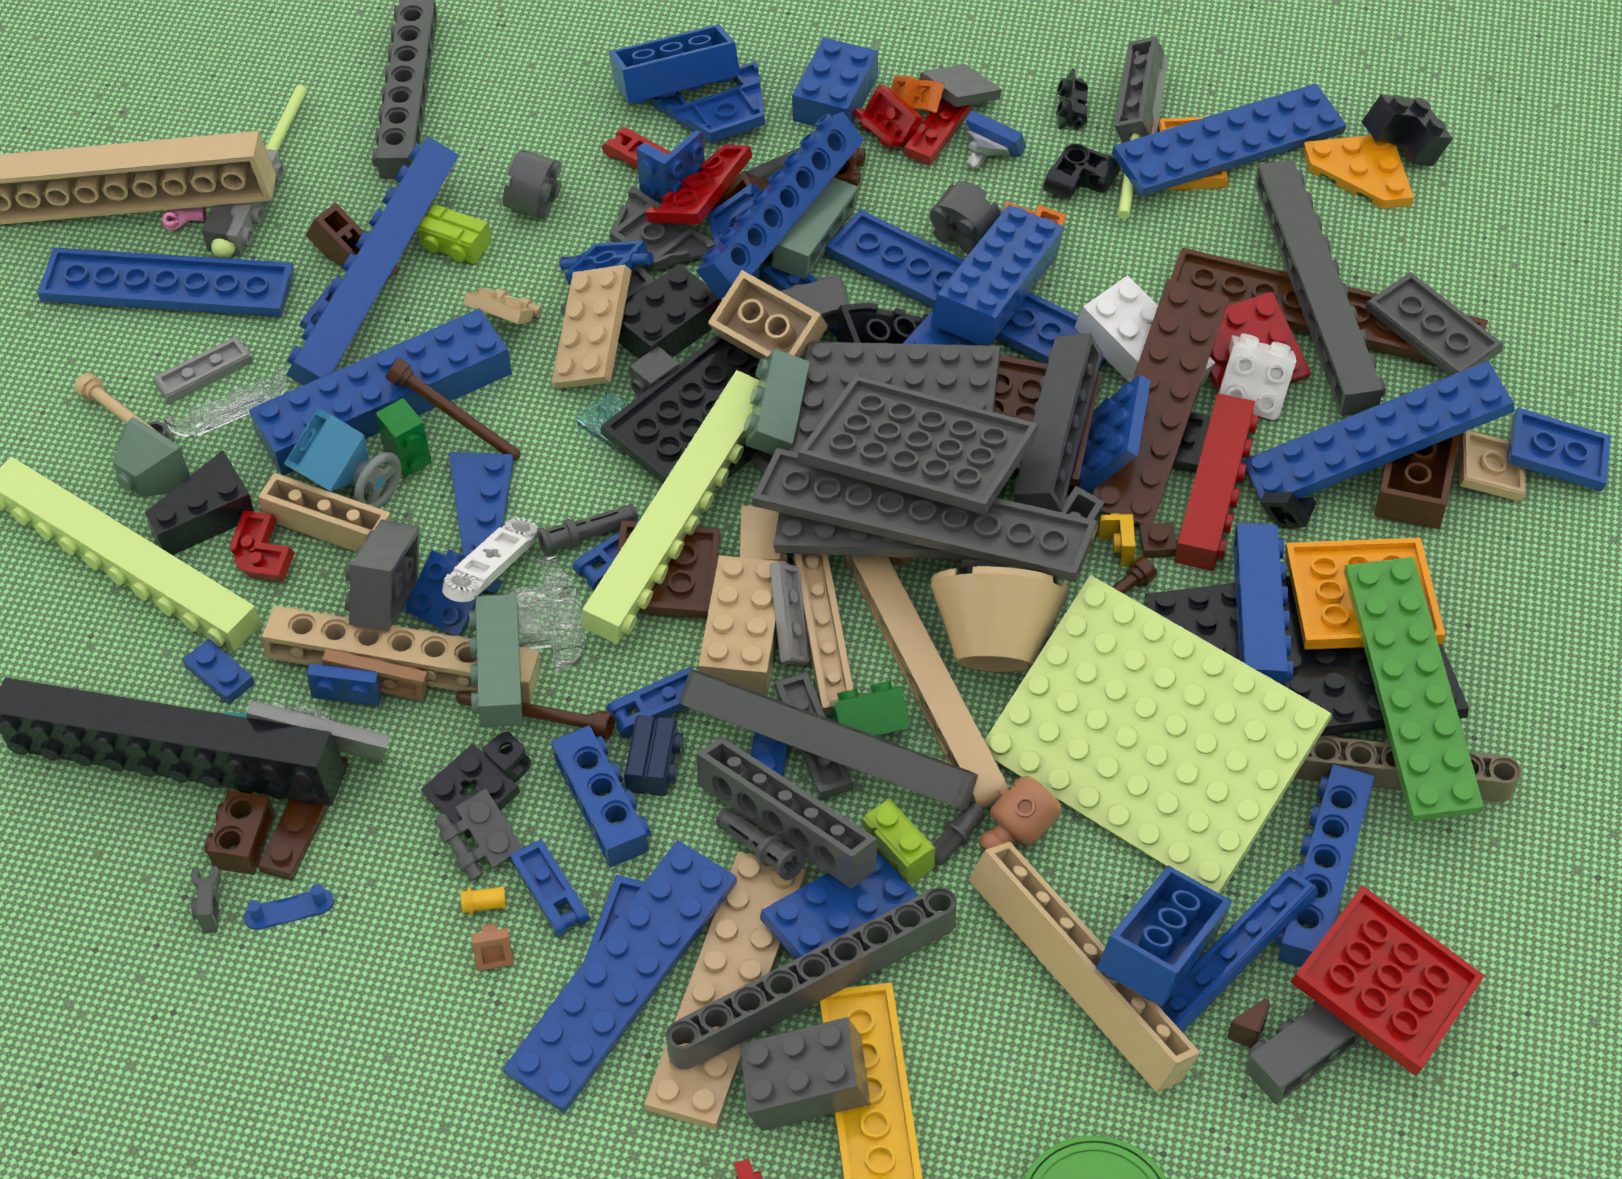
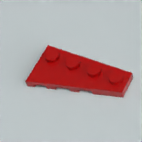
[645,145,753,225]

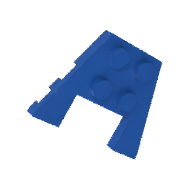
[652,61,765,143]

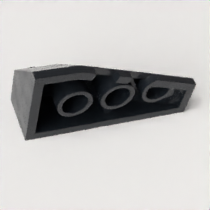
[837,302,928,344]

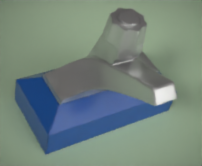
[966,110,1026,171]

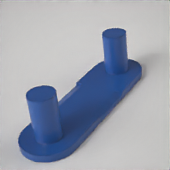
[244,884,334,930]

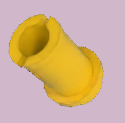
[460,886,506,916]

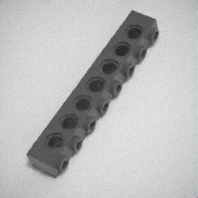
[372,0,438,179]

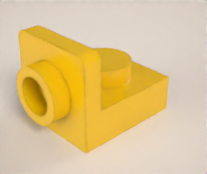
[1098,513,1135,566]

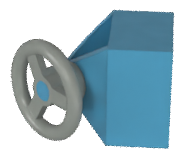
[284,409,401,508]

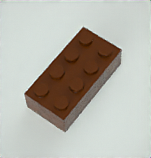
[1374,392,1460,529]

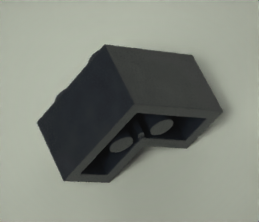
[1362,94,1453,166]

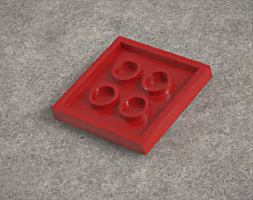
[1209,292,1311,393]

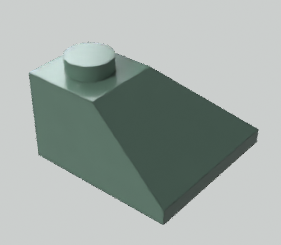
[113,417,190,497]

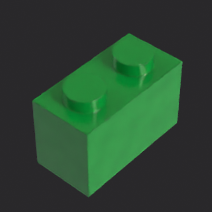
[375,398,432,478]
[829,681,911,736]

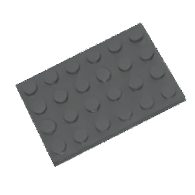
[798,375,1038,515]

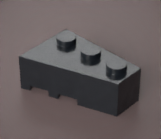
[145,450,254,555]

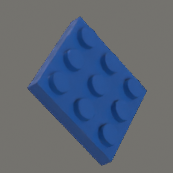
[1068,375,1151,495]

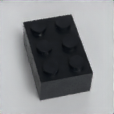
[618,264,722,359]

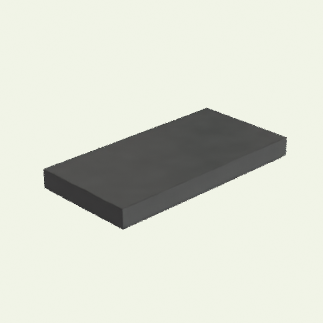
[1365,272,1504,376]

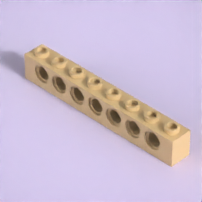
[262,605,541,703]

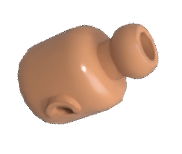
[978,776,1062,850]

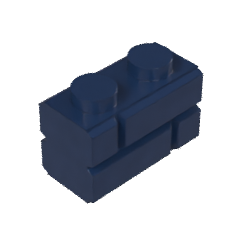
[624,715,684,796]

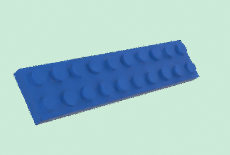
[826,209,1107,372]

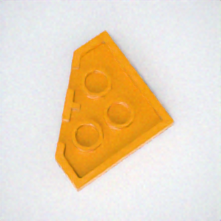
[1303,135,1414,209]

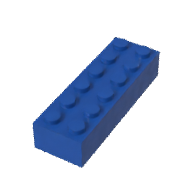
[930,205,1064,346]

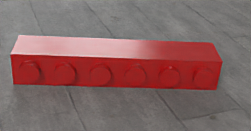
[1175,393,1259,571]

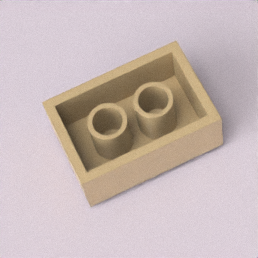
[708,270,828,360]

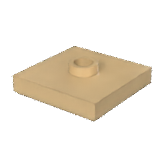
[1459,430,1526,502]

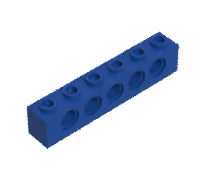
[1274,764,1375,967]

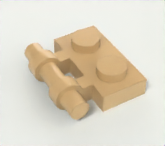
[463,288,543,324]

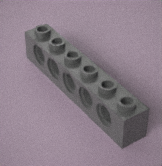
[697,737,877,889]

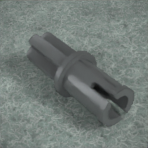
[933,801,986,865]

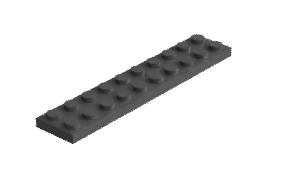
[752,448,1098,582]

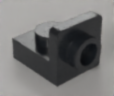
[1260,491,1316,528]

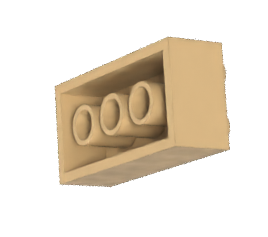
[698,555,786,696]

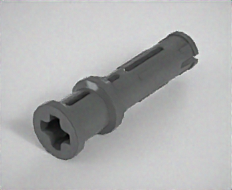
[537,503,638,557]
[716,808,805,880]

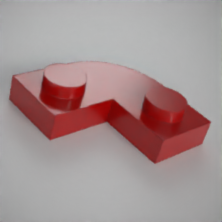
[230,510,295,582]

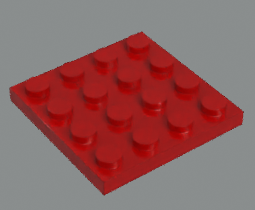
[1290,885,1485,1076]

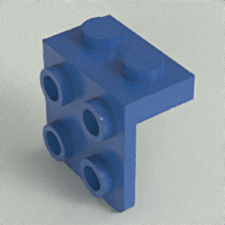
[636,130,705,204]
[406,549,503,636]
[307,645,383,706]

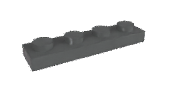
[775,672,853,800]

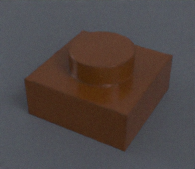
[1139,522,1177,558]

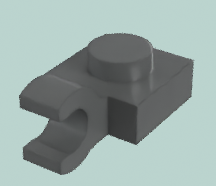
[191,866,221,933]

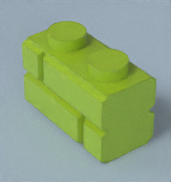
[418,204,492,265]
[862,800,935,885]

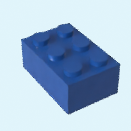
[792,37,878,127]

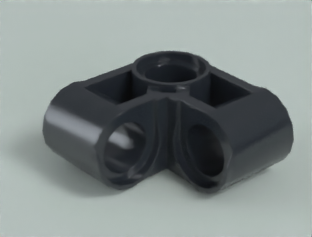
[1043,143,1121,200]

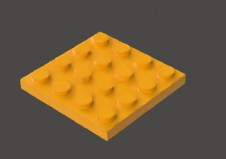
[1285,538,1446,649]

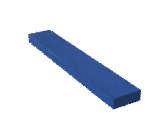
[1157,868,1318,1033]

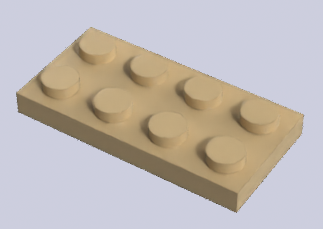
[551,265,631,389]

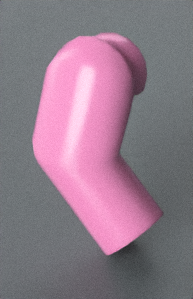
[162,207,207,231]

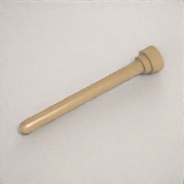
[75,373,162,435]

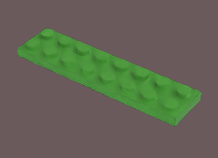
[1344,557,1484,822]

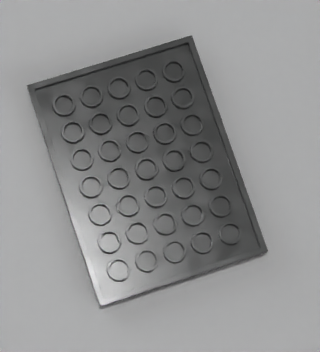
[773,342,1001,560]

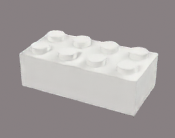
[1075,275,1215,386]

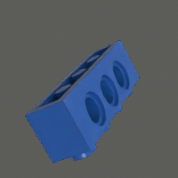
[551,725,651,868]

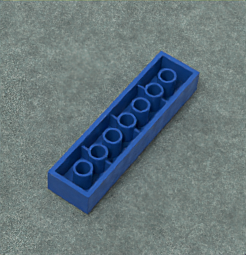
[249,308,512,476]

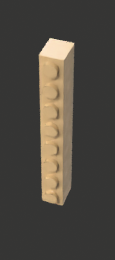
[968,842,1200,1093]

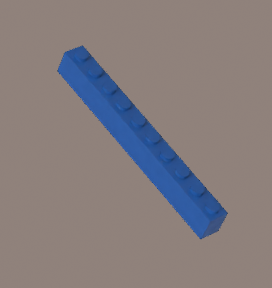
[286,136,459,385]

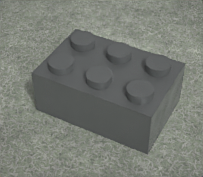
[345,519,420,632]
[740,1017,870,1131]

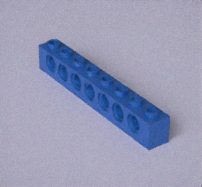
[696,112,865,299]

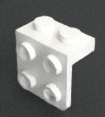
[1218,334,1296,420]

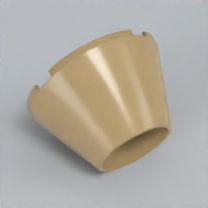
[931,566,1069,672]

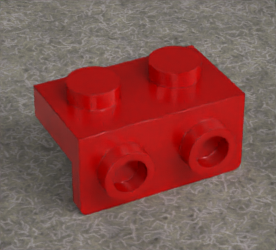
[852,84,923,149]

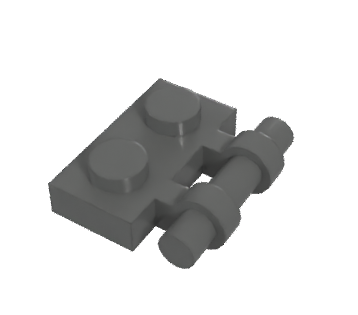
[434,788,523,881]

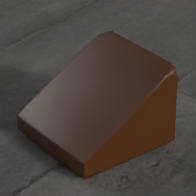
[1228,999,1270,1048]

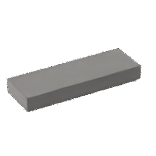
[152,336,253,404]
[770,561,810,667]

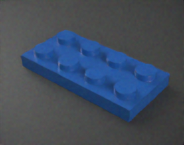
[760,851,919,959]

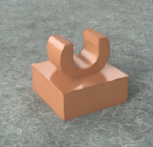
[471,923,514,971]

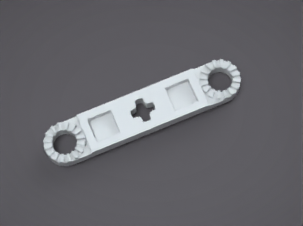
[442,517,538,602]

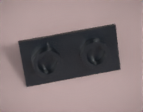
[1056,68,1088,130]

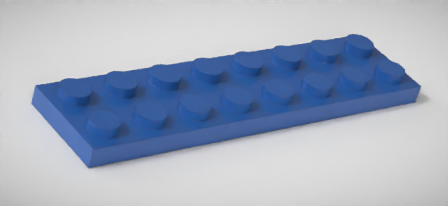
[1112,83,1347,197]
[38,247,294,317]
[1242,361,1515,512]
[503,840,737,1114]

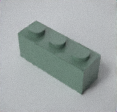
[744,349,810,455]

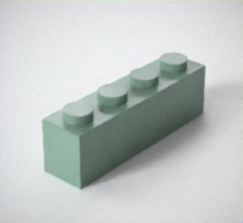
[771,177,858,279]
[469,594,523,727]

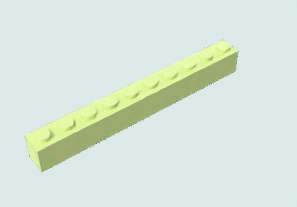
[581,370,759,644]
[0,457,261,653]

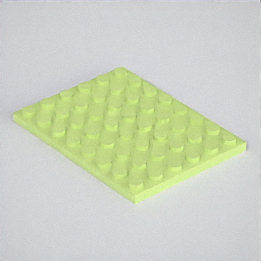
[984,575,1332,894]

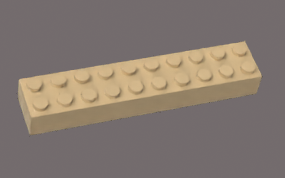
[0,131,276,225]

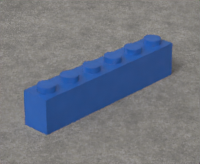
[1233,522,1293,686]

